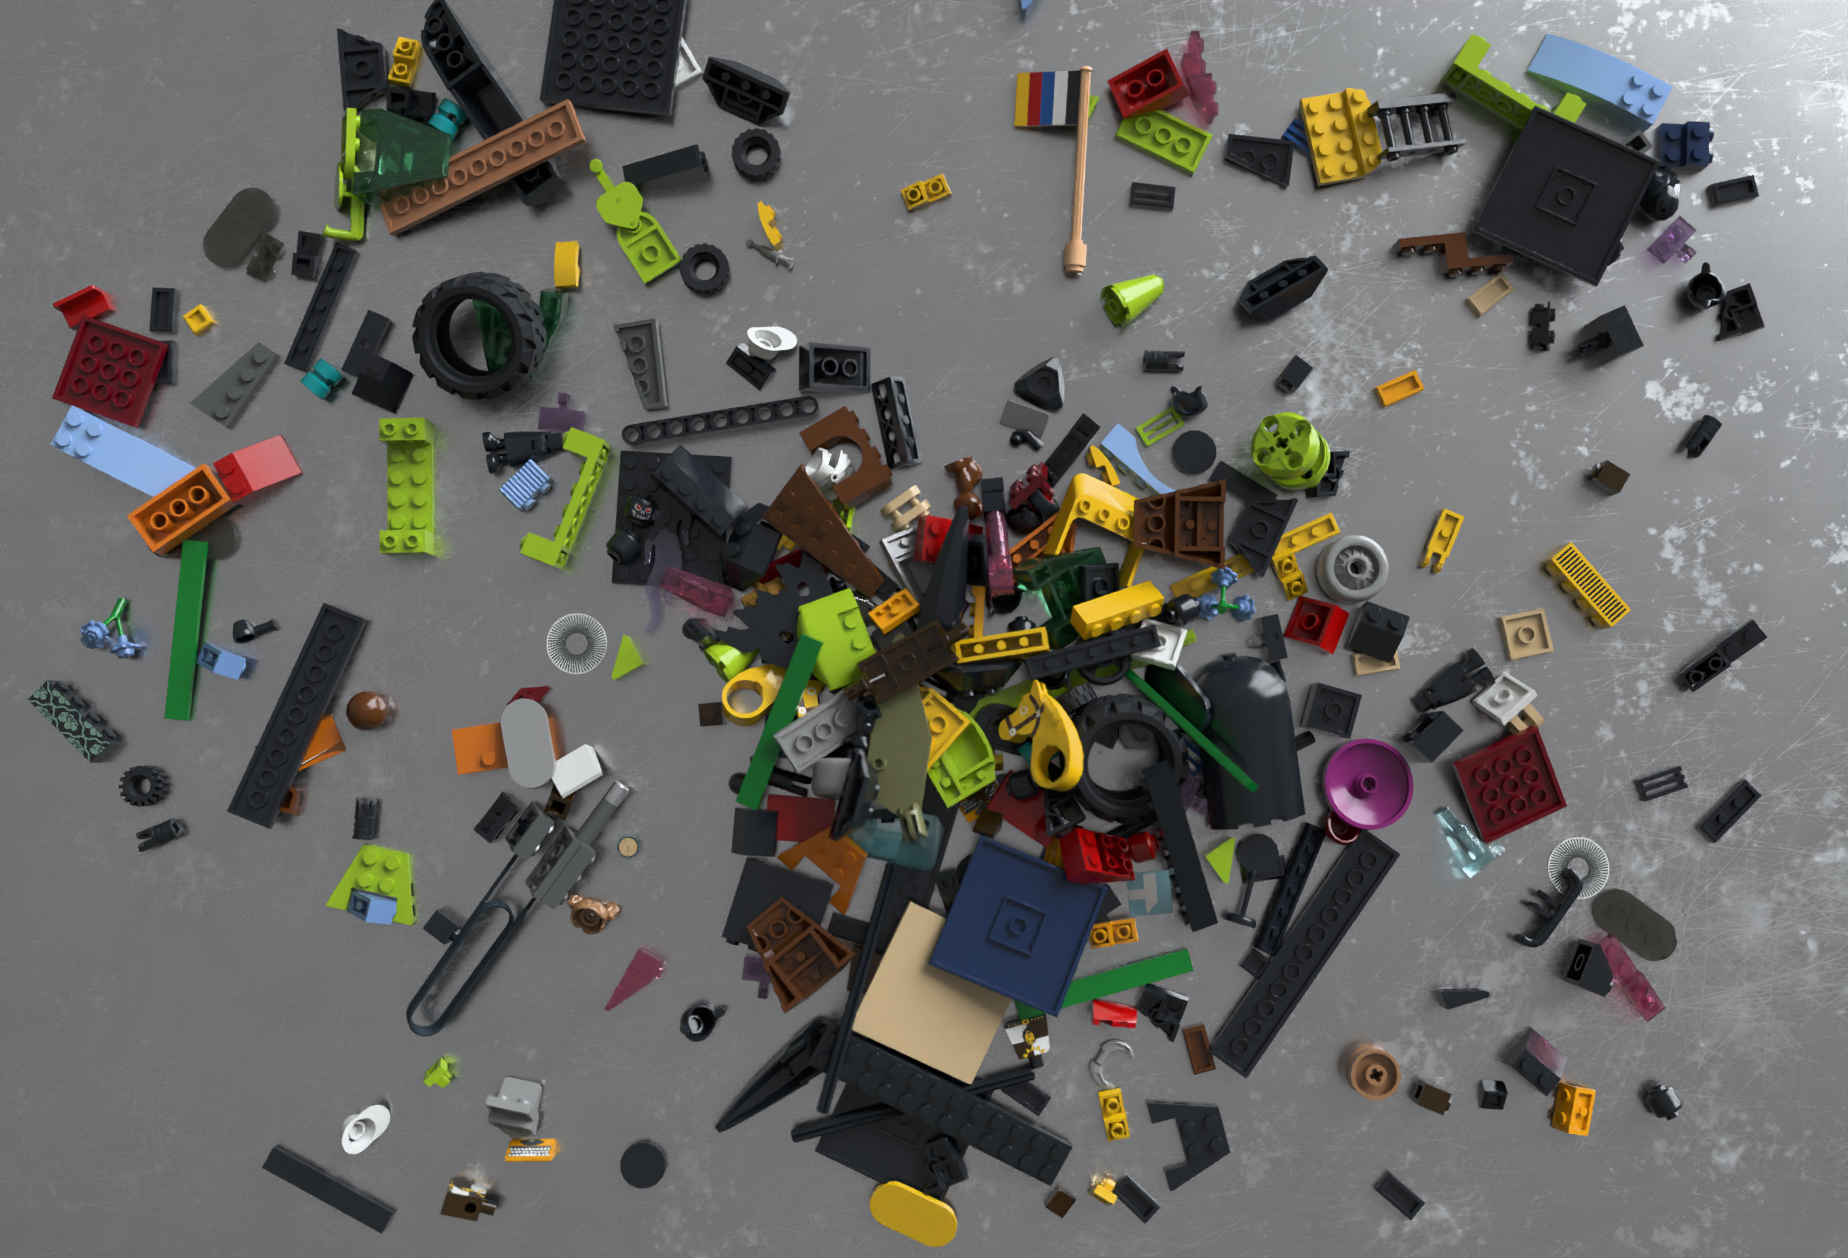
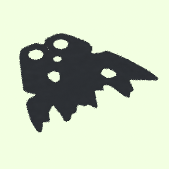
[714,549,833,678]

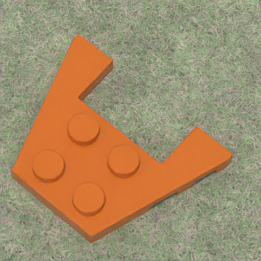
[777,825,868,915]

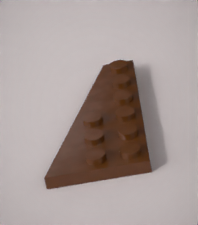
[762,463,885,599]

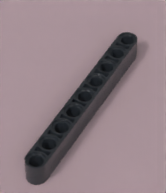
[622,396,820,448]

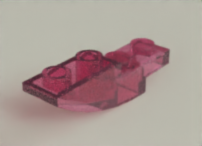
[1180,31,1218,124]
[1597,933,1665,1022]

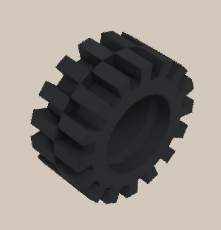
[119,766,167,807]

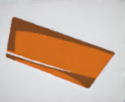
[255,714,346,771]

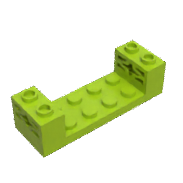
[1441,33,1587,129]
[379,417,435,557]
[520,427,612,571]

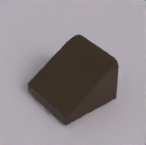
[972,808,1003,838]
[1044,1185,1076,1218]

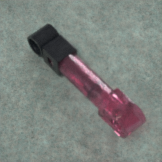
[981,477,1014,596]

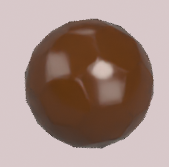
[346,691,388,731]

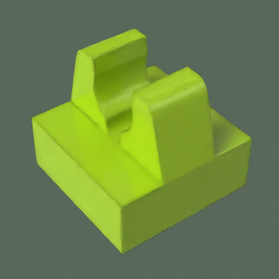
[423,1057,451,1088]

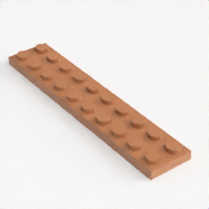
[375,99,586,236]

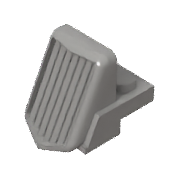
[485,1077,542,1139]

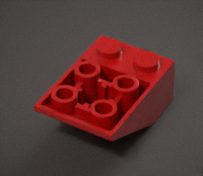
[1059,828,1136,884]

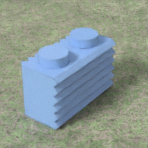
[499,459,553,512]

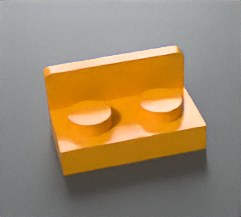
[868,588,921,635]
[1551,1082,1596,1136]

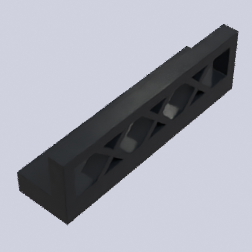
[871,376,922,470]

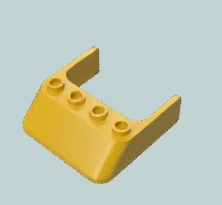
[1044,473,1145,588]

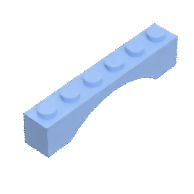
[1099,423,1176,496]

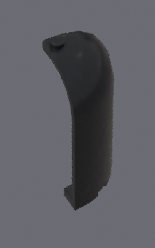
[1197,652,1305,830]

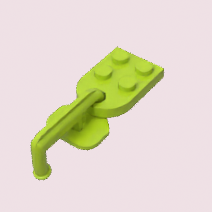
[322,108,365,241]
[589,159,682,285]

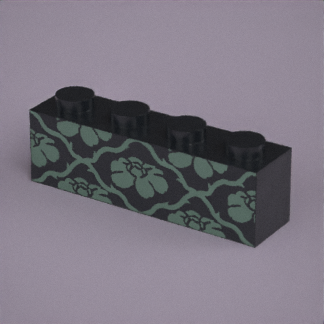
[27,680,120,763]

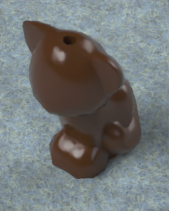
[944,455,983,521]

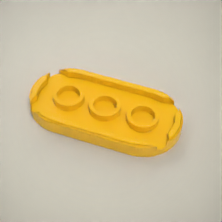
[870,1181,958,1247]

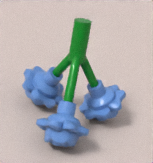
[1197,567,1256,622]
[80,598,139,659]

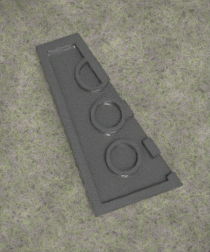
[613,318,668,410]
[190,342,280,429]

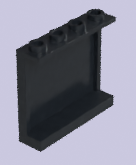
[722,857,834,952]

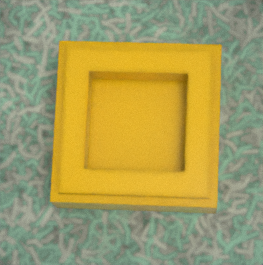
[182,304,216,336]

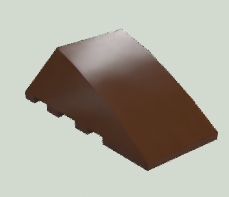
[1133,479,1226,570]
[747,897,856,1014]

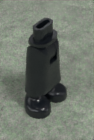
[482,431,564,474]
[682,618,720,652]
[1414,648,1496,713]

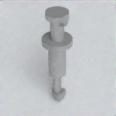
[746,239,795,269]

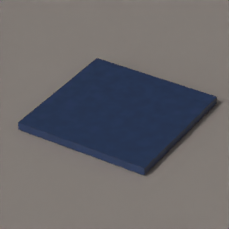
[928,835,1108,1018]

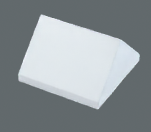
[551,744,603,798]

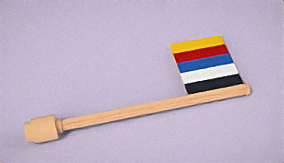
[1014,66,1093,273]

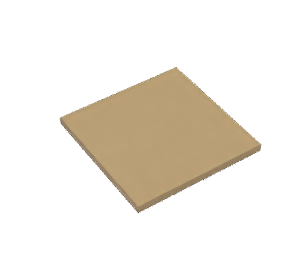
[852,901,1012,1085]

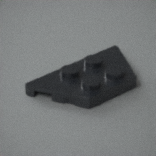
[337,28,388,112]
[1230,498,1298,578]

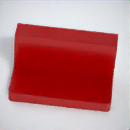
[53,285,114,330]

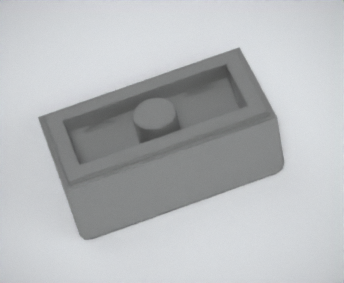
[1000,400,1050,438]

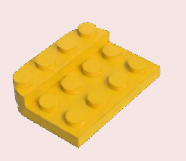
[1299,88,1382,186]
[868,687,971,772]

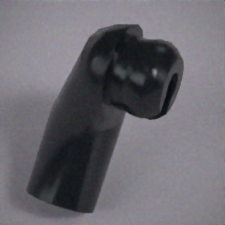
[1010,430,1044,451]

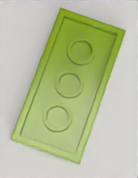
[1114,109,1213,176]

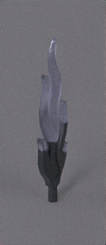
[645,492,692,633]

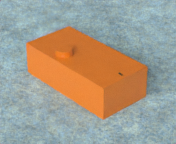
[127,463,237,556]
[452,717,548,775]

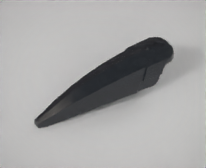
[916,505,969,632]
[715,1019,829,1133]

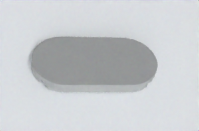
[501,698,556,789]

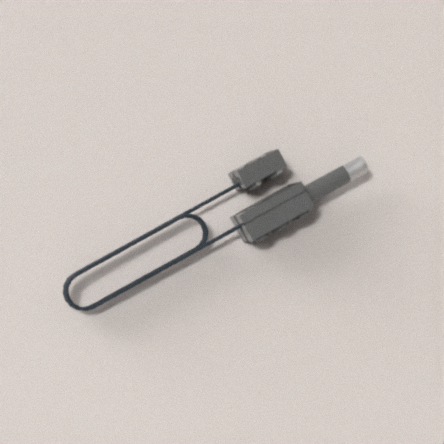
[406,781,629,1037]

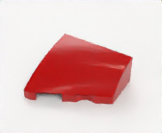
[1090,999,1137,1029]

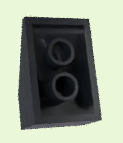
[799,342,871,392]

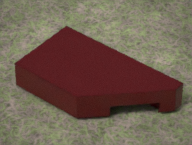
[506,686,552,706]

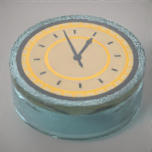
[617,835,641,858]

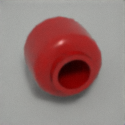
[1127,831,1159,863]

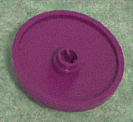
[1322,739,1414,830]

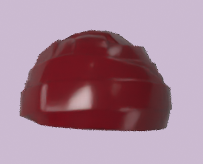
[1324,811,1360,845]

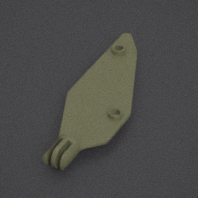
[867,633,932,844]

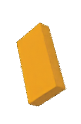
[1374,369,1425,409]

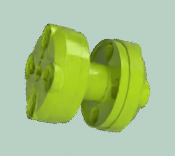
[1251,412,1330,490]

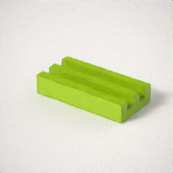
[1135,406,1185,448]

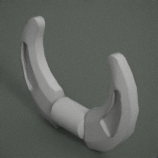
[1089,1040,1135,1089]

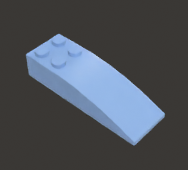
[1526,33,1673,133]
[50,405,196,497]

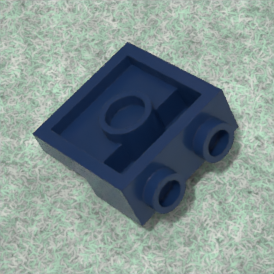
[1658,121,1714,171]

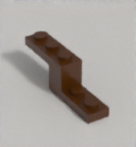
[1394,232,1514,277]

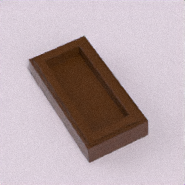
[1181,1024,1216,1075]

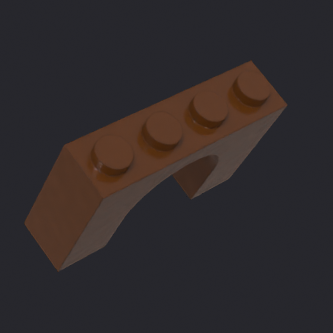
[799,406,893,512]

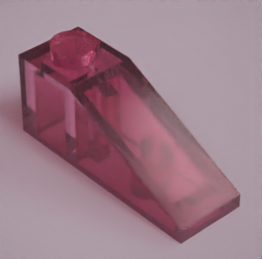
[660,566,733,618]
[604,947,666,1011]

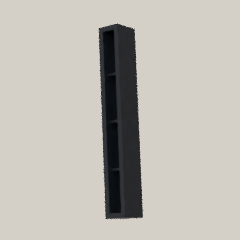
[1139,761,1218,932]

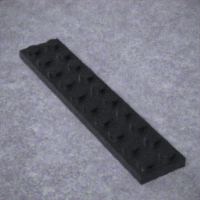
[227,603,367,829]

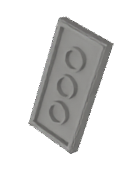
[773,685,859,774]

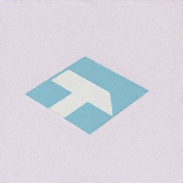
[1127,870,1173,917]

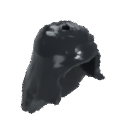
[1639,167,1681,221]

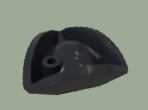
[1014,357,1065,410]

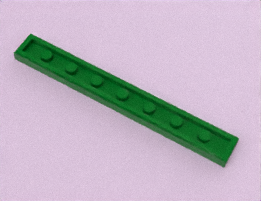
[164,540,209,721]
[735,633,824,810]
[1125,668,1259,793]
[1014,948,1194,1020]

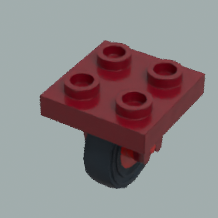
[1008,461,1060,518]

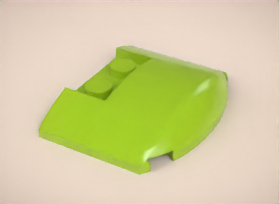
[797,588,876,691]
[927,703,996,808]

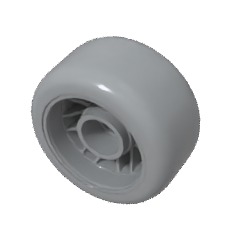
[1317,535,1389,604]
[812,758,877,801]

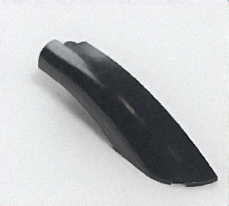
[421,0,566,206]

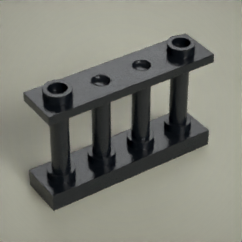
[1367,92,1466,162]

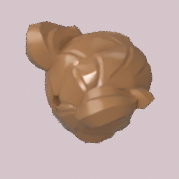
[567,895,619,935]

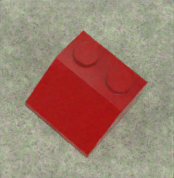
[1283,596,1350,655]

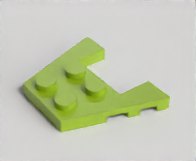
[326,844,415,926]

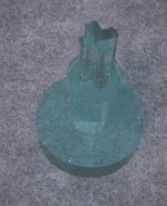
[1438,807,1506,878]

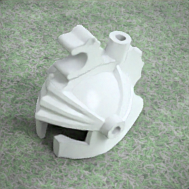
[805,447,855,502]

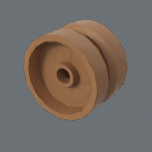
[1343,1044,1401,1101]

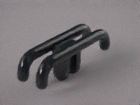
[1515,868,1583,948]

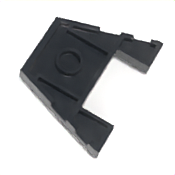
[1146,1101,1231,1191]

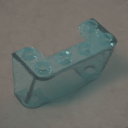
[848,813,944,870]

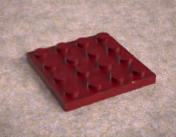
[52,315,169,428]
[1452,725,1567,844]

